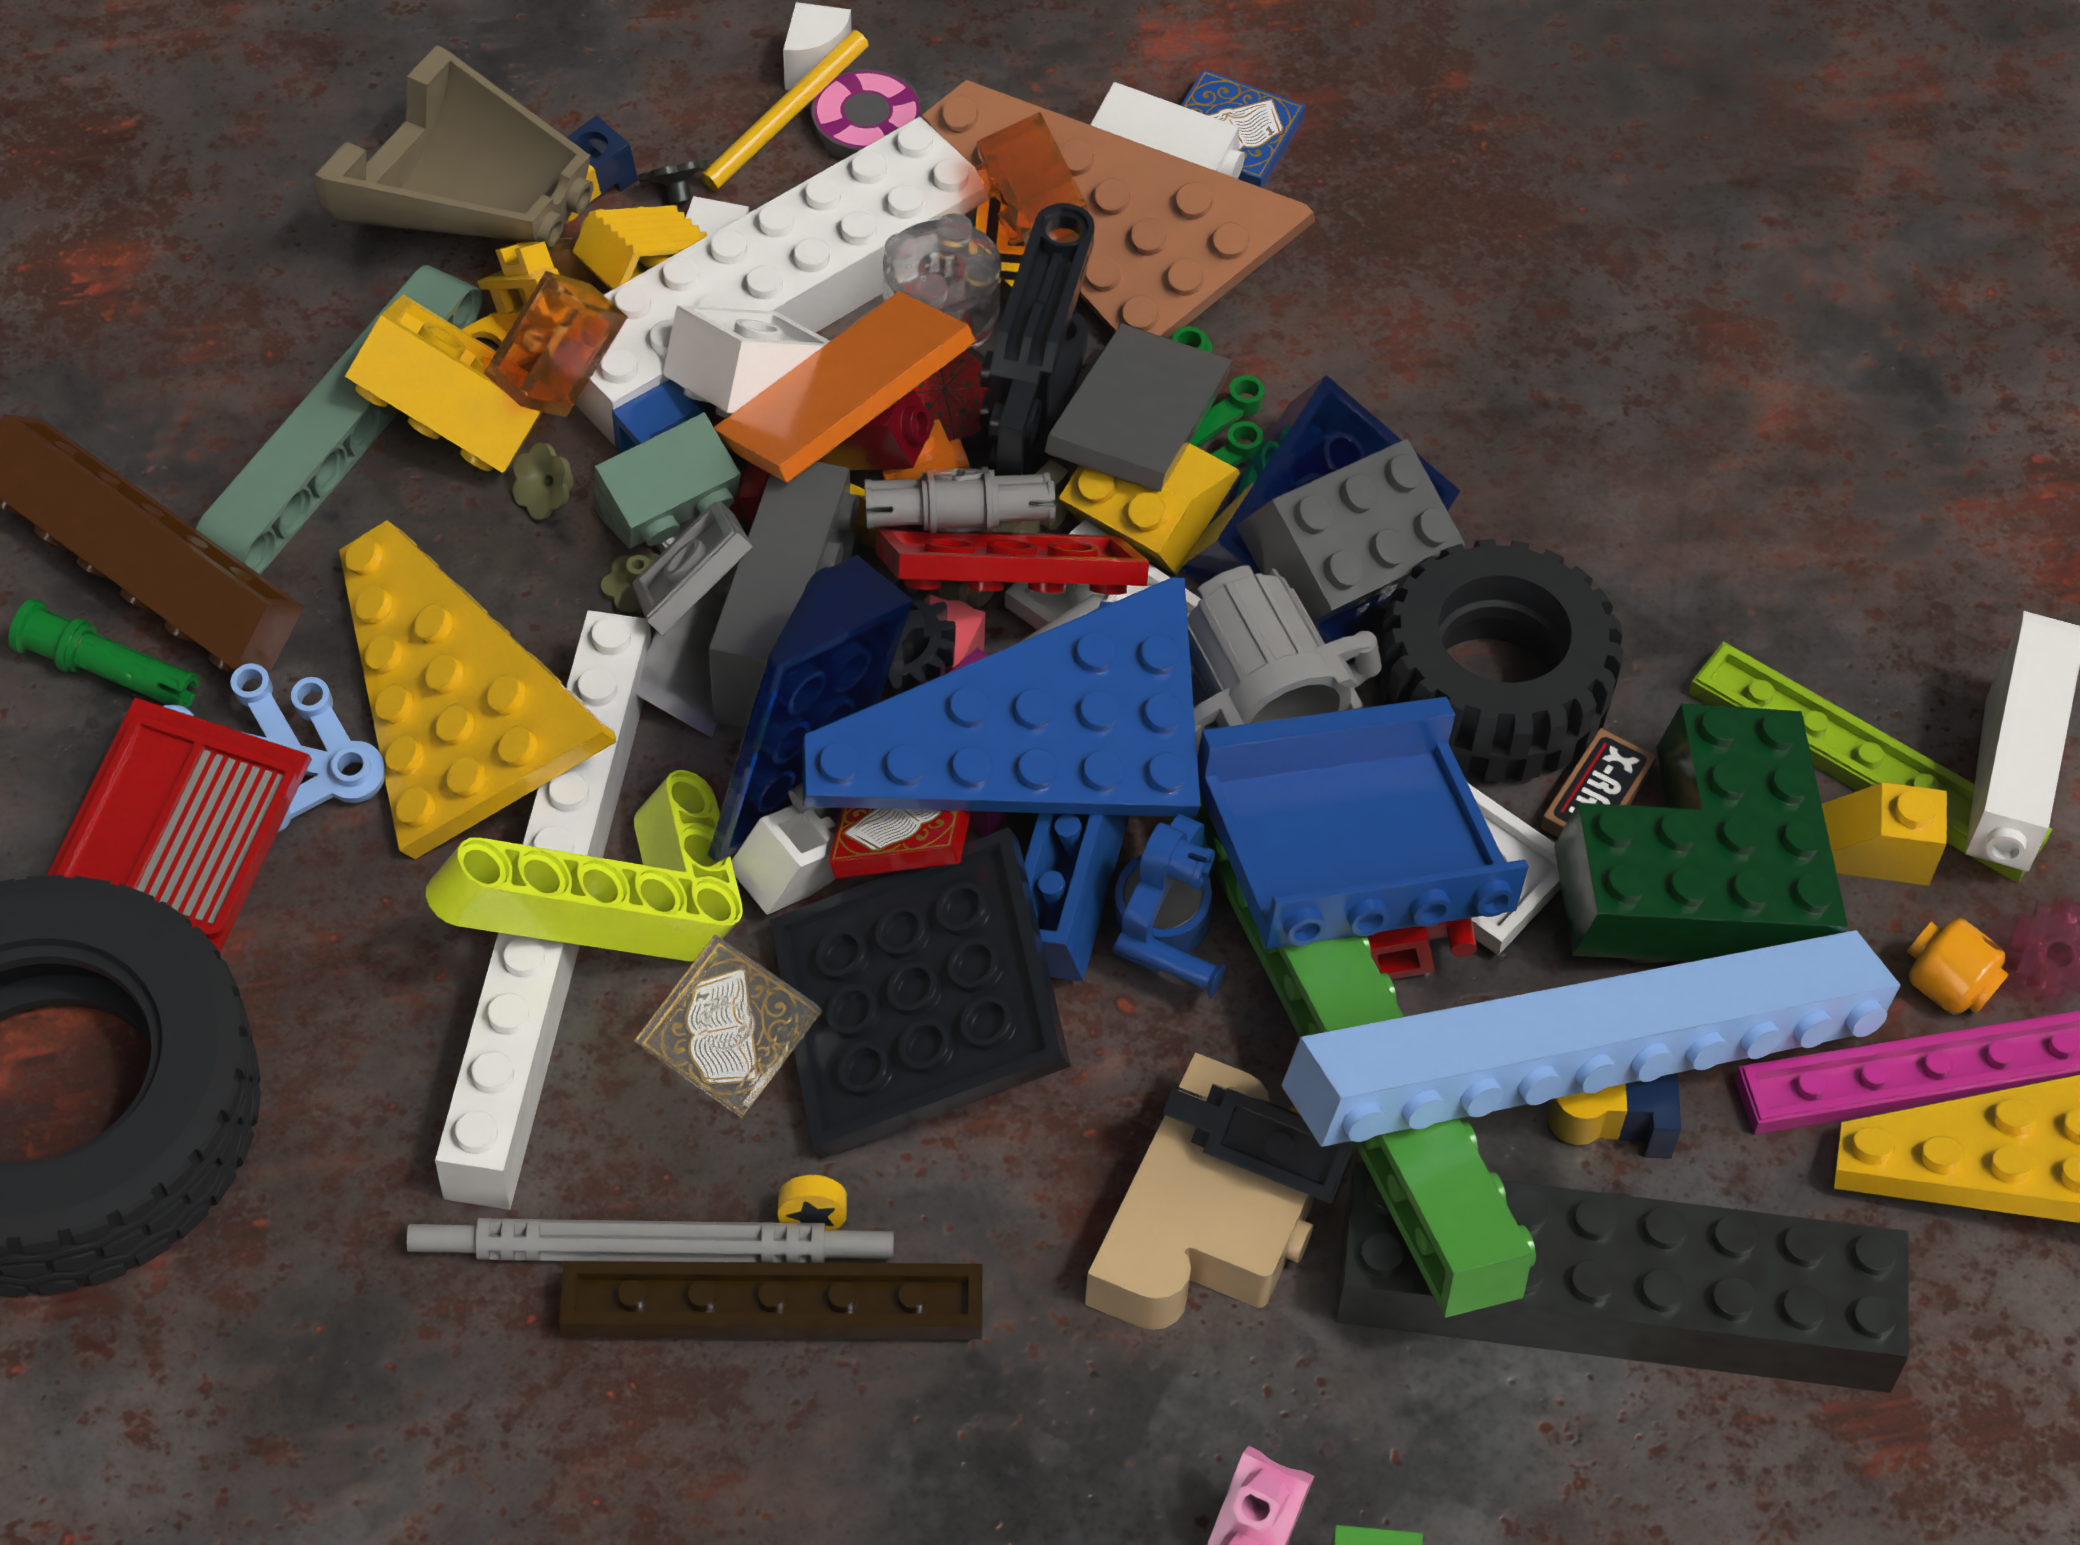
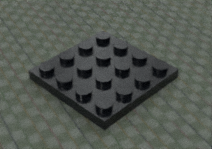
[770,827,1071,1158]

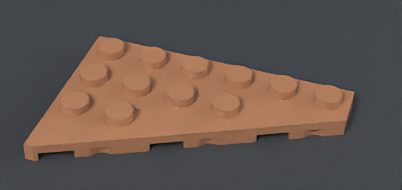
[922,80,1315,338]

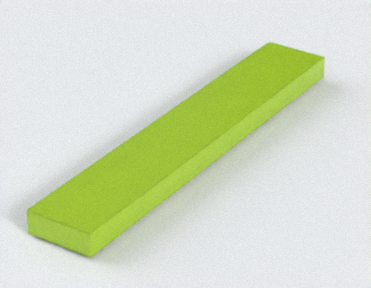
[1688,641,2053,883]

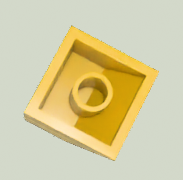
[1059,443,1240,575]

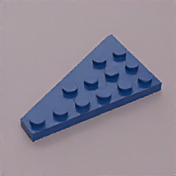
[802,577,1201,817]

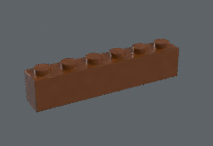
[0,414,304,674]

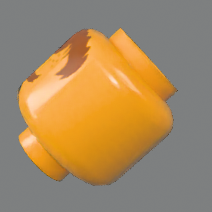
[1907,918,2009,1015]

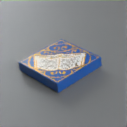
[1181,69,1306,188]

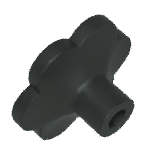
[638,160,710,205]

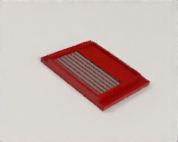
[47,698,312,953]

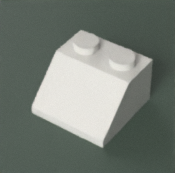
[663,305,830,418]

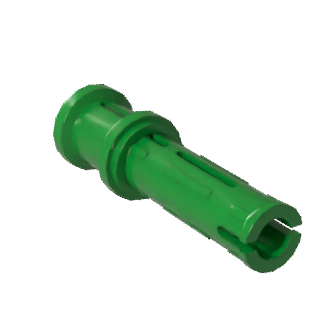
[8,598,200,709]

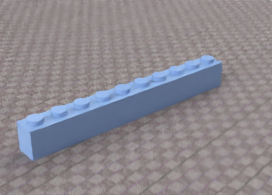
[1282,930,1901,1147]

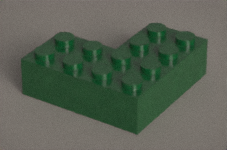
[1554,703,1848,962]

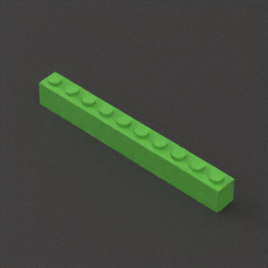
[1193,789,1536,1318]

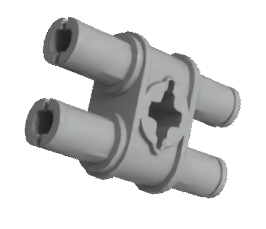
[864,467,1056,534]

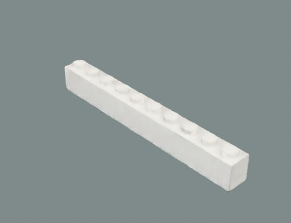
[435,610,652,1210]

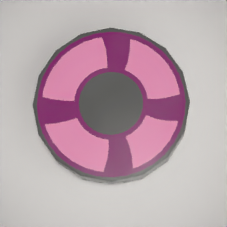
[811,69,922,159]

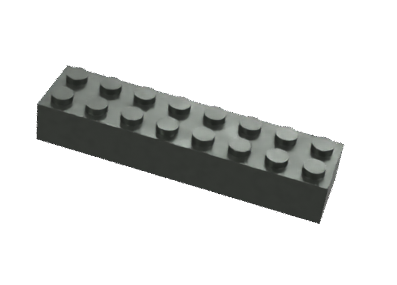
[1336,1162,1909,1393]

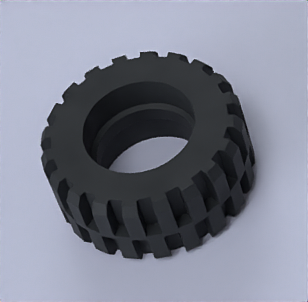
[1375,539,1623,782]

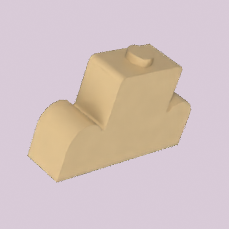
[1085,1052,1314,1330]

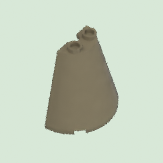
[315,45,593,248]

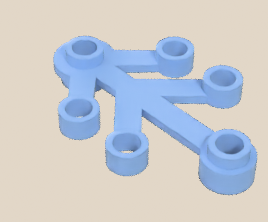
[163,663,386,833]

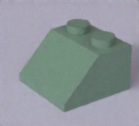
[593,412,741,549]

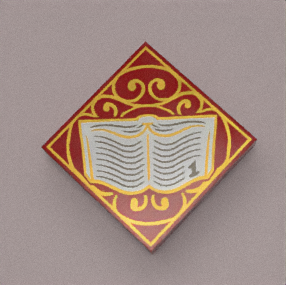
[829,808,971,878]

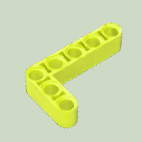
[425,770,743,962]

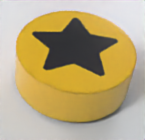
[777,1175,847,1230]

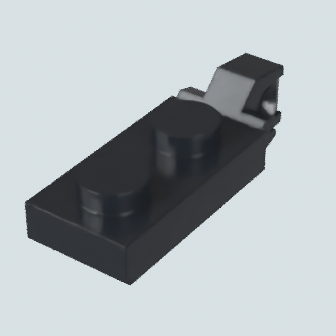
[1162,1084,1358,1204]

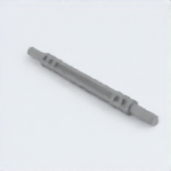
[407,1218,894,1263]

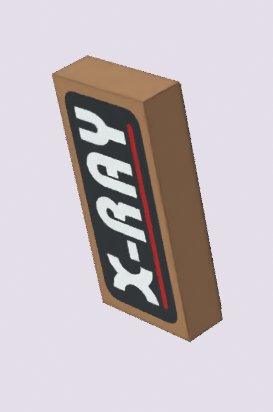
[1540,728,1657,838]

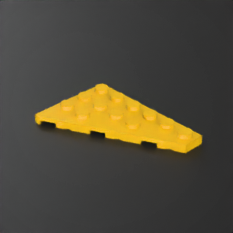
[339,520,617,859]
[1834,1075,2080,1223]

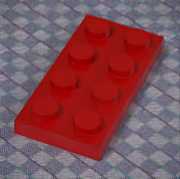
[875,528,1149,595]

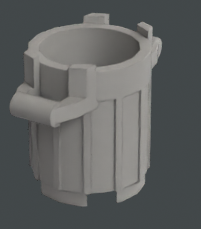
[1187,565,1382,755]

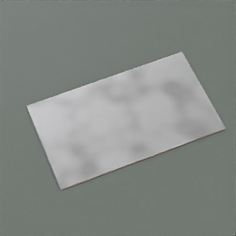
[636,589,726,738]

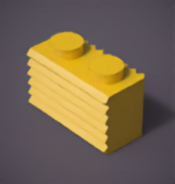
[572,205,707,290]

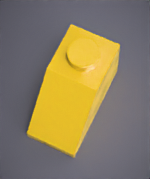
[1822,782,1947,886]

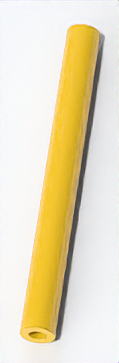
[700,30,869,191]

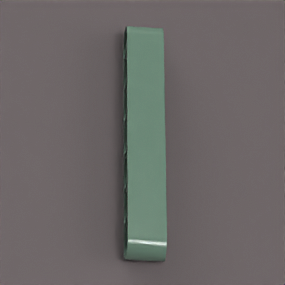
[196,265,482,574]

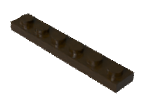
[559,1261,982,1339]

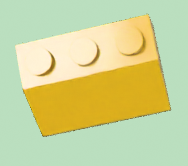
[344,294,557,473]

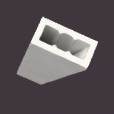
[1965,611,2080,872]

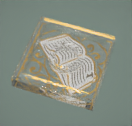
[634,934,822,1119]

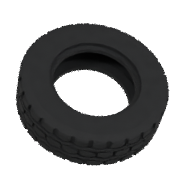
[0,875,261,1296]

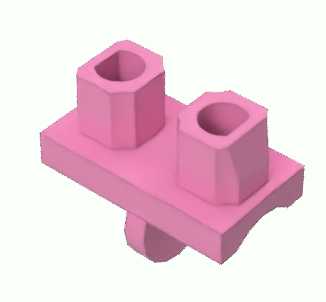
[1207,1445,1315,1545]

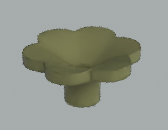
[512,442,573,520]
[601,553,659,617]

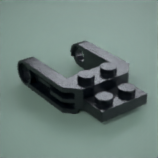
[979,203,1095,476]

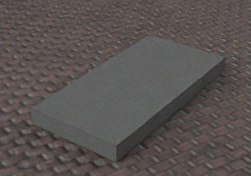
[1045,323,1232,492]

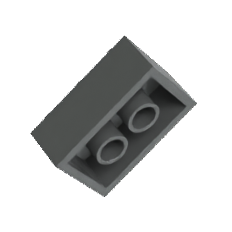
[1236,438,1466,626]

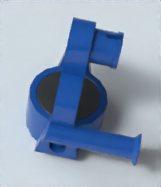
[1111,814,1227,999]

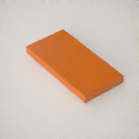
[714,291,976,483]

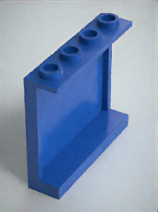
[1197,697,1529,949]

